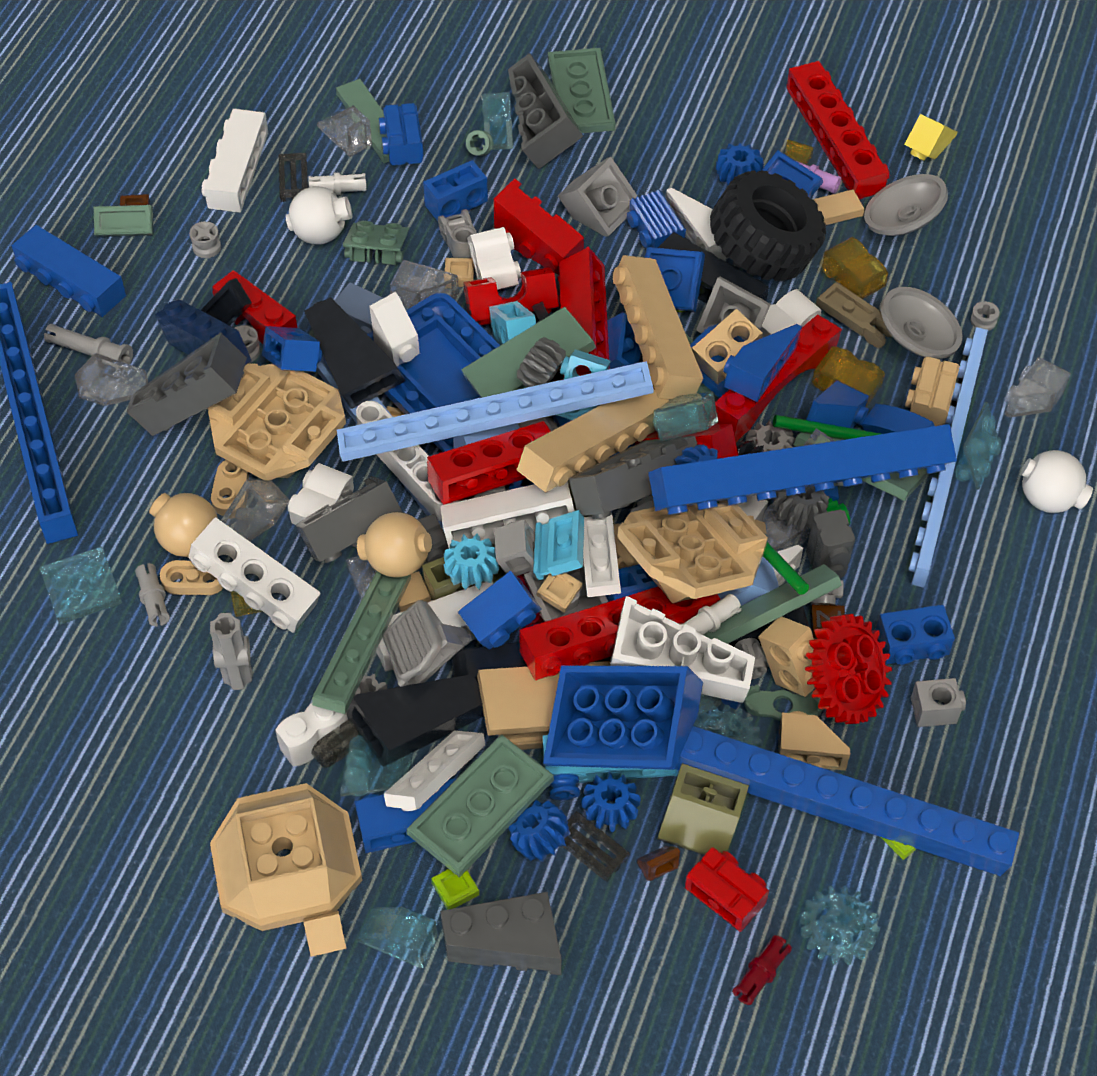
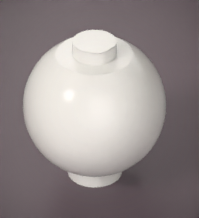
[286,186,352,244]
[1020,450,1093,513]

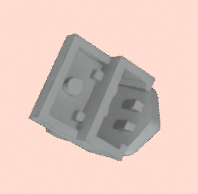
[383,600,472,687]

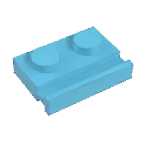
[533,510,584,580]

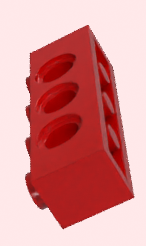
[427,421,551,505]

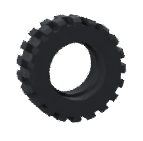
[710,170,826,281]

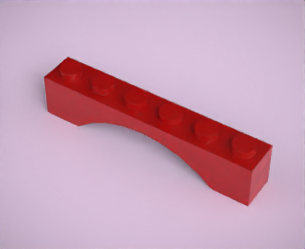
[708,314,842,441]

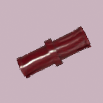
[732,935,792,1005]

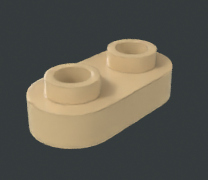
[211,460,249,516]
[160,560,223,595]

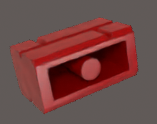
[685,847,769,932]

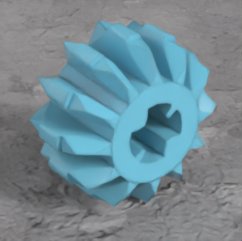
[444,533,499,590]

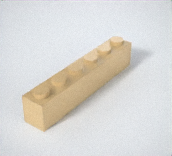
[613,255,703,401]
[517,389,672,493]

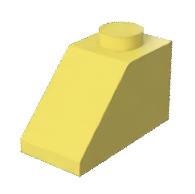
[904,114,958,161]

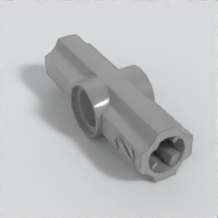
[210,613,252,690]

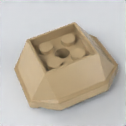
[208,364,346,482]
[617,501,768,604]
[210,783,362,931]

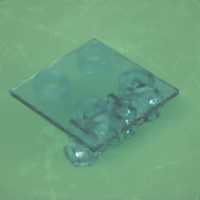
[955,402,1002,490]
[340,735,413,797]

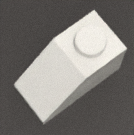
[369,292,420,366]

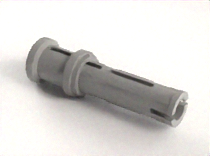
[44,324,133,371]

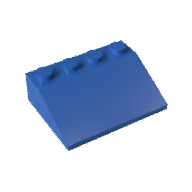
[543,666,703,770]

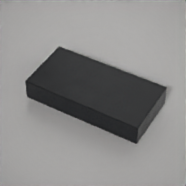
[201,278,252,326]

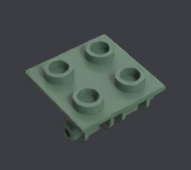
[343,221,409,265]

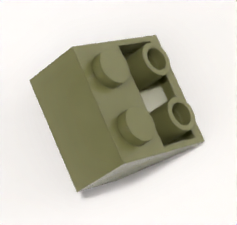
[657,763,749,855]

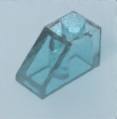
[481,92,513,150]
[357,907,438,969]

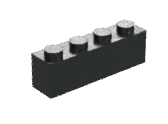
[658,232,769,304]

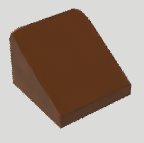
[637,846,680,881]

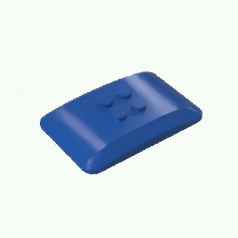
[367,293,500,452]

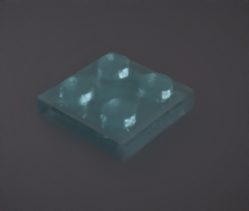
[39,546,122,625]

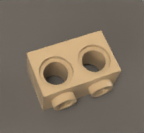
[692,309,763,385]
[759,617,815,697]

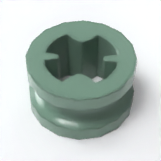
[466,130,494,156]

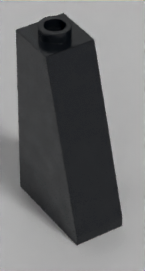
[304,297,406,409]
[347,674,484,767]

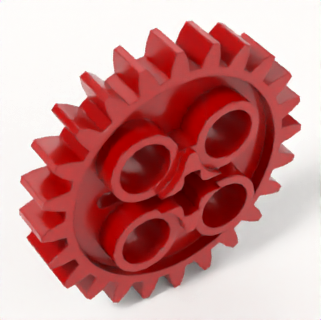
[805,614,892,724]

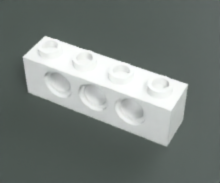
[188,517,321,633]

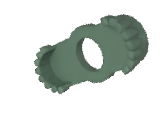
[744,685,823,721]

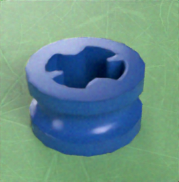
[549,774,580,800]

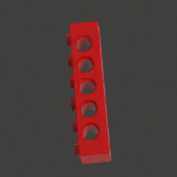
[787,61,889,199]
[519,587,721,680]

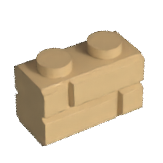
[905,356,960,426]

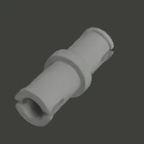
[135,563,170,626]

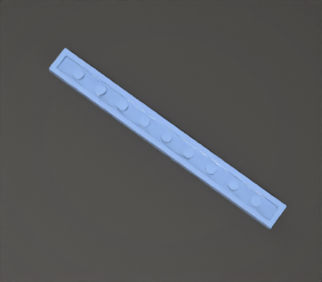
[908,327,988,588]
[337,361,654,462]

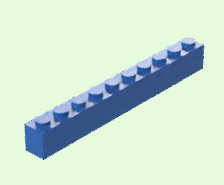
[0,282,78,544]
[648,424,957,515]
[675,726,1019,876]

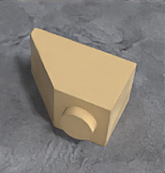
[778,711,850,771]

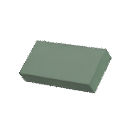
[94,205,154,237]

